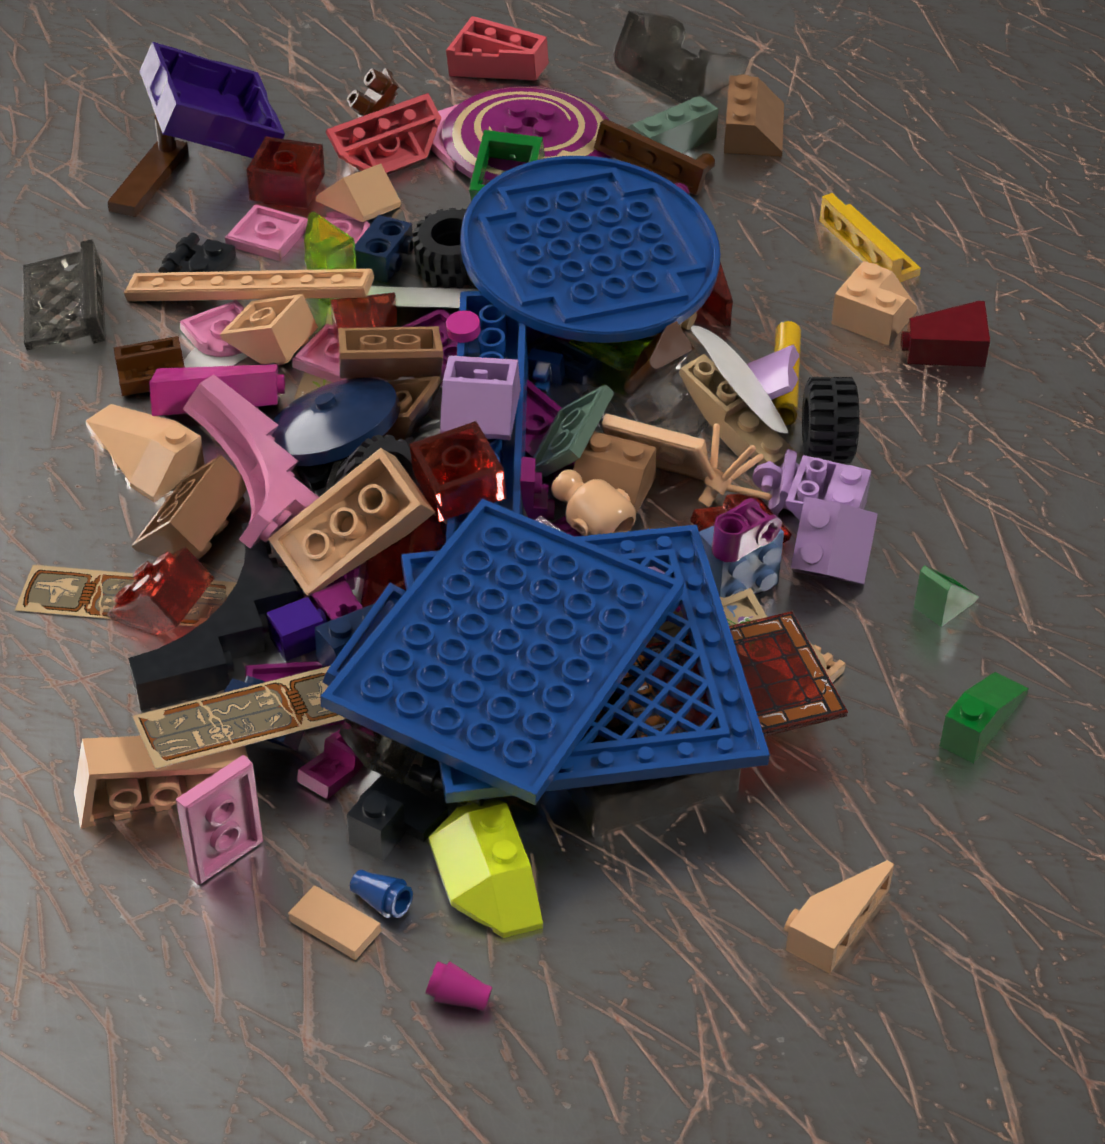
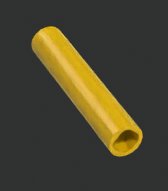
[771,321,801,425]

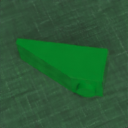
[939,672,1029,764]

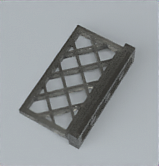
[23,239,106,351]

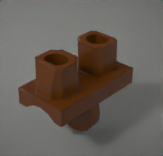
[347,68,399,117]

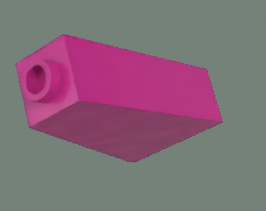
[149,364,285,416]

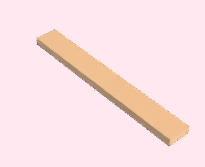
[124,269,374,302]

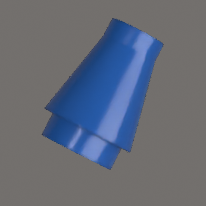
[350,869,413,918]

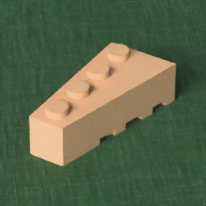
[74,735,248,829]

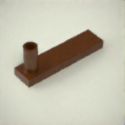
[107,115,188,217]
[594,119,715,195]

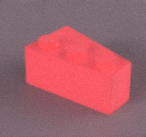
[446,16,549,80]

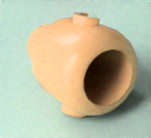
[551,469,636,536]

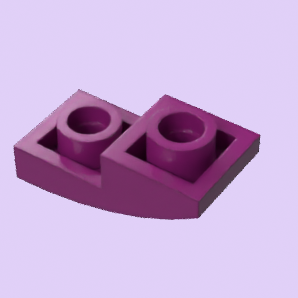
[520,457,555,525]

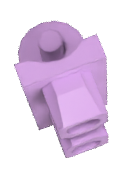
[752,449,800,516]

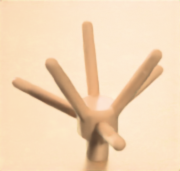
[695,424,772,507]

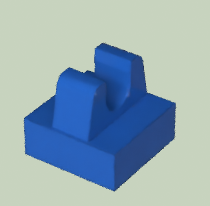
[528,348,565,392]

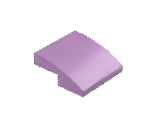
[747,344,799,400]

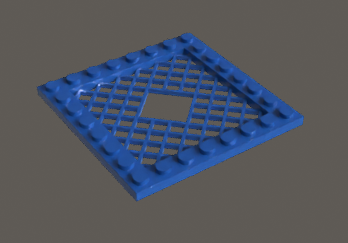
[401,524,770,803]

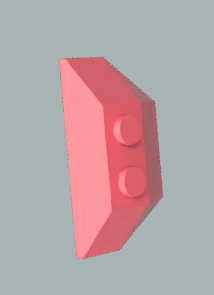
[325,93,442,174]

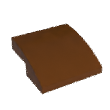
[114,336,185,396]

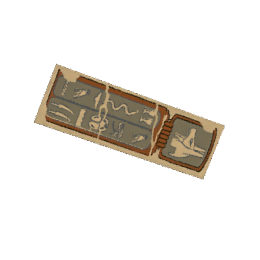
[15,565,237,627]
[132,666,347,769]

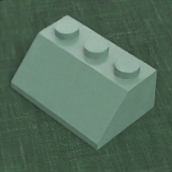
[627,96,719,153]

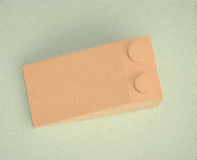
[268,448,435,597]

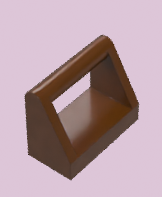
[624,321,694,394]

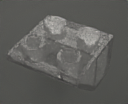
[624,357,710,437]

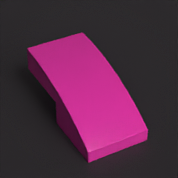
[297,722,380,799]

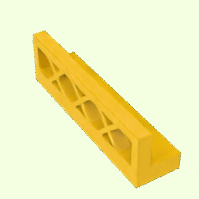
[819,193,921,282]

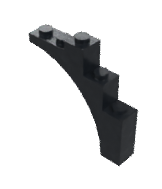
[128,522,304,711]

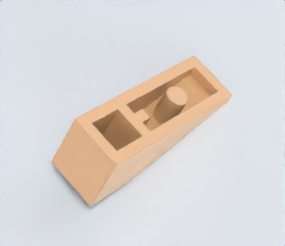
[784,860,894,974]

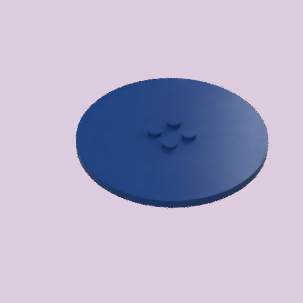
[461,156,721,343]

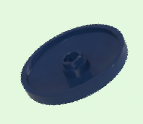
[272,378,401,466]

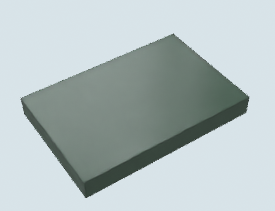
[533,385,614,478]

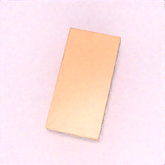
[288,885,381,960]

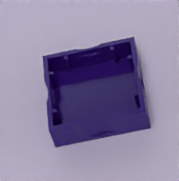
[140,42,285,163]

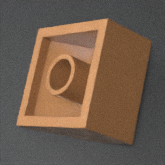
[565,431,656,514]

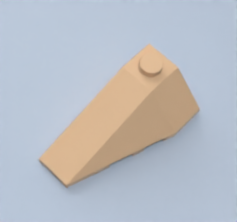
[86,404,205,503]

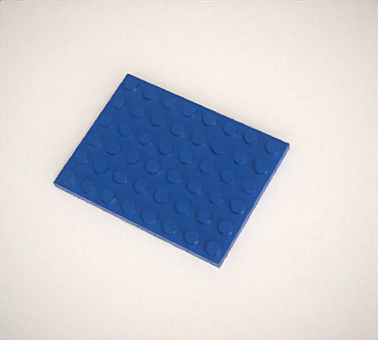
[320,499,684,805]

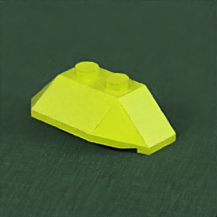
[429,798,543,938]

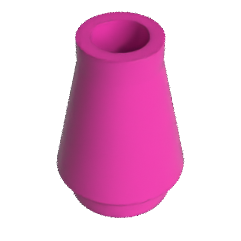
[425,961,493,1011]

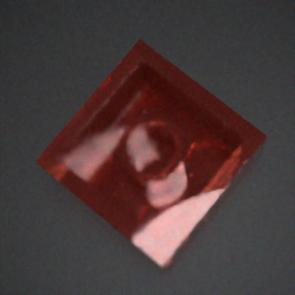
[246,137,325,208]
[409,421,507,522]

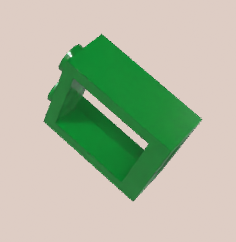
[469,130,545,201]

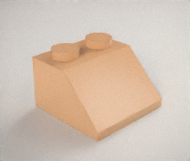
[220,294,318,365]

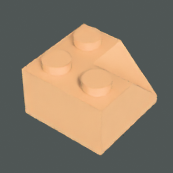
[831,261,917,346]

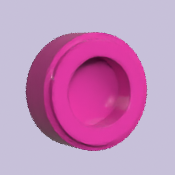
[446,311,481,343]

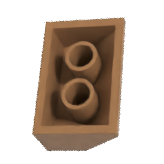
[724,74,784,157]
[338,326,443,381]
[132,455,247,564]

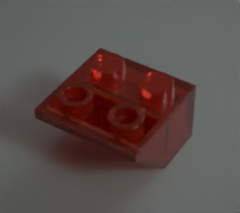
[107,547,215,636]

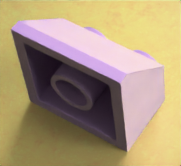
[791,497,878,585]

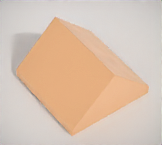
[316,164,401,222]

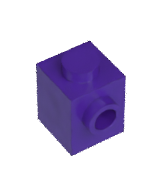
[267,597,328,662]

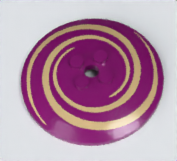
[442,86,613,185]

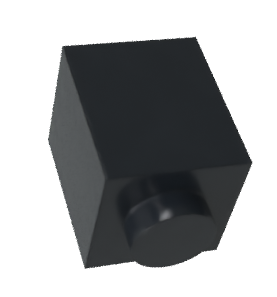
[347,787,405,861]

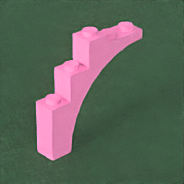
[183,374,319,548]

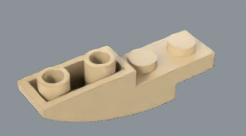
[679,354,795,466]

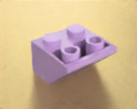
[440,356,521,440]
[786,455,872,521]

